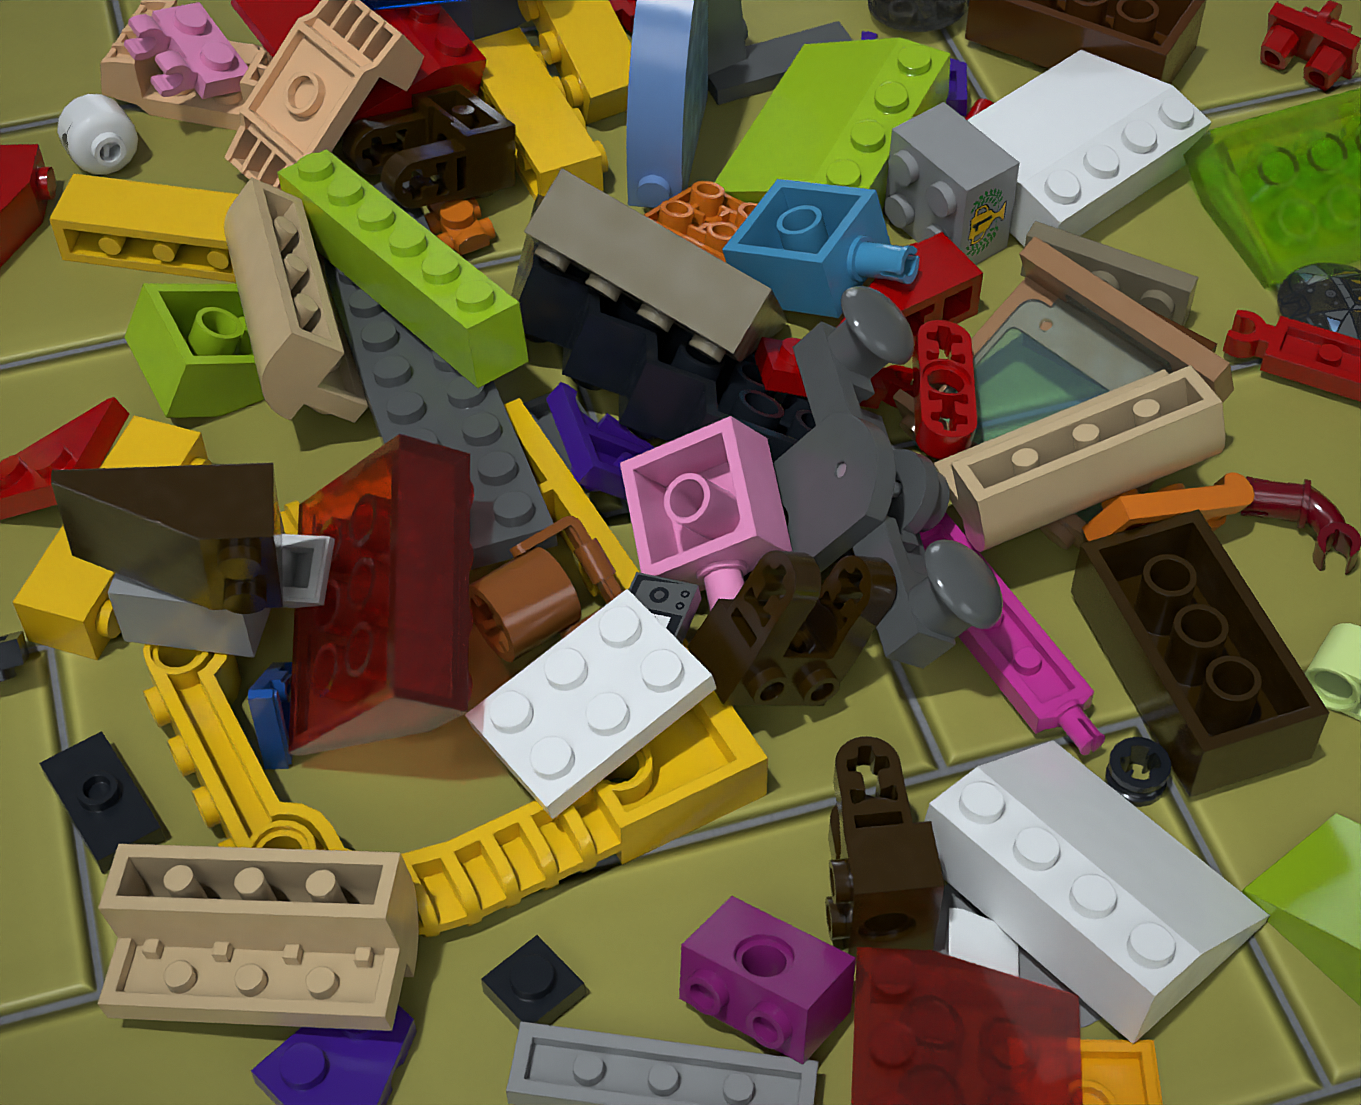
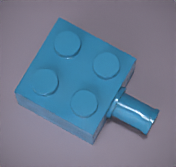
[722,179,919,318]

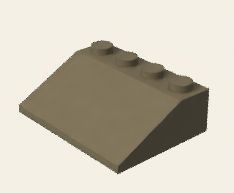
[524,168,787,363]

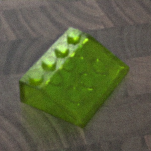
[1183,88,1361,289]

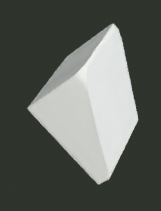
[282,534,335,608]
[945,908,1019,1000]

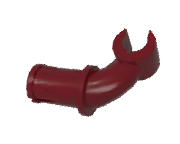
[1241,476,1361,575]

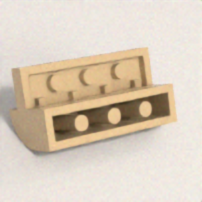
[224,177,368,423]
[934,365,1225,552]
[98,844,419,1031]

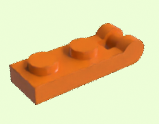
[1082,472,1254,541]

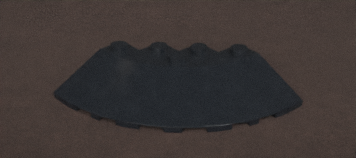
[511,194,816,463]

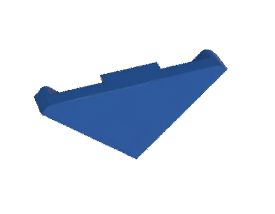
[248,662,299,770]

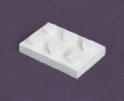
[465,589,716,819]

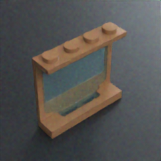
[892,236,1234,550]

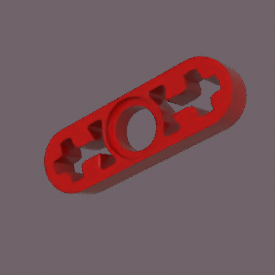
[912,320,977,460]

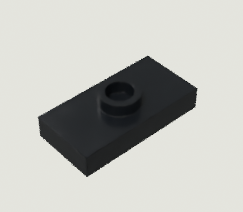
[39,731,166,874]

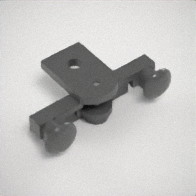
[743,286,1003,669]

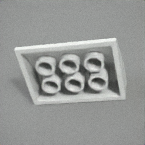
[967,50,1212,247]
[924,740,1270,1044]

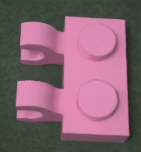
[124,2,248,99]

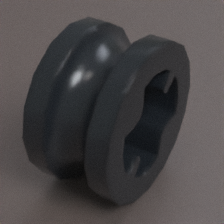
[1105,737,1171,807]

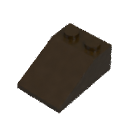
[51,463,283,614]

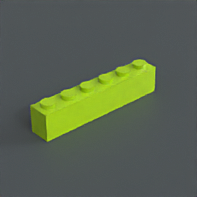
[277,149,529,388]

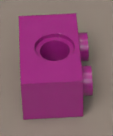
[679,896,856,1064]

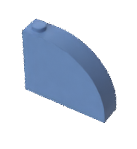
[626,0,708,208]

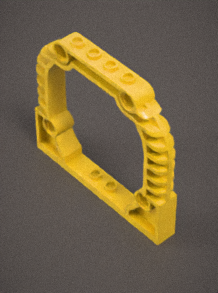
[143,398,768,938]

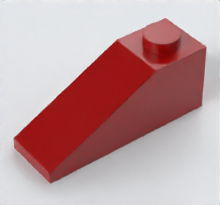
[0,144,56,268]
[836,232,983,344]

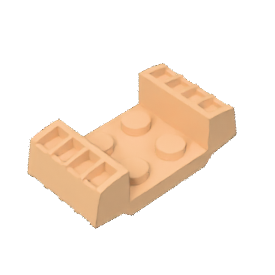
[100,0,273,131]
[224,0,424,190]

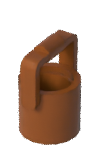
[464,516,623,662]

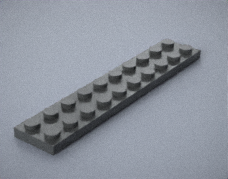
[324,181,558,581]

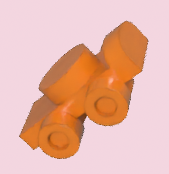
[424,197,495,255]

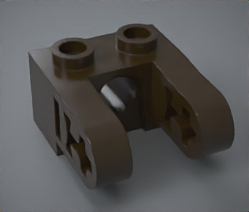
[342,84,515,209]
[687,550,896,706]
[825,736,945,965]

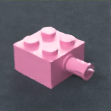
[620,416,793,611]

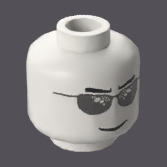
[57,94,138,175]

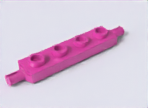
[919,512,1105,755]

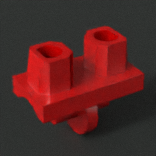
[1260,0,1361,91]

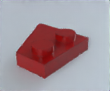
[0,397,130,520]

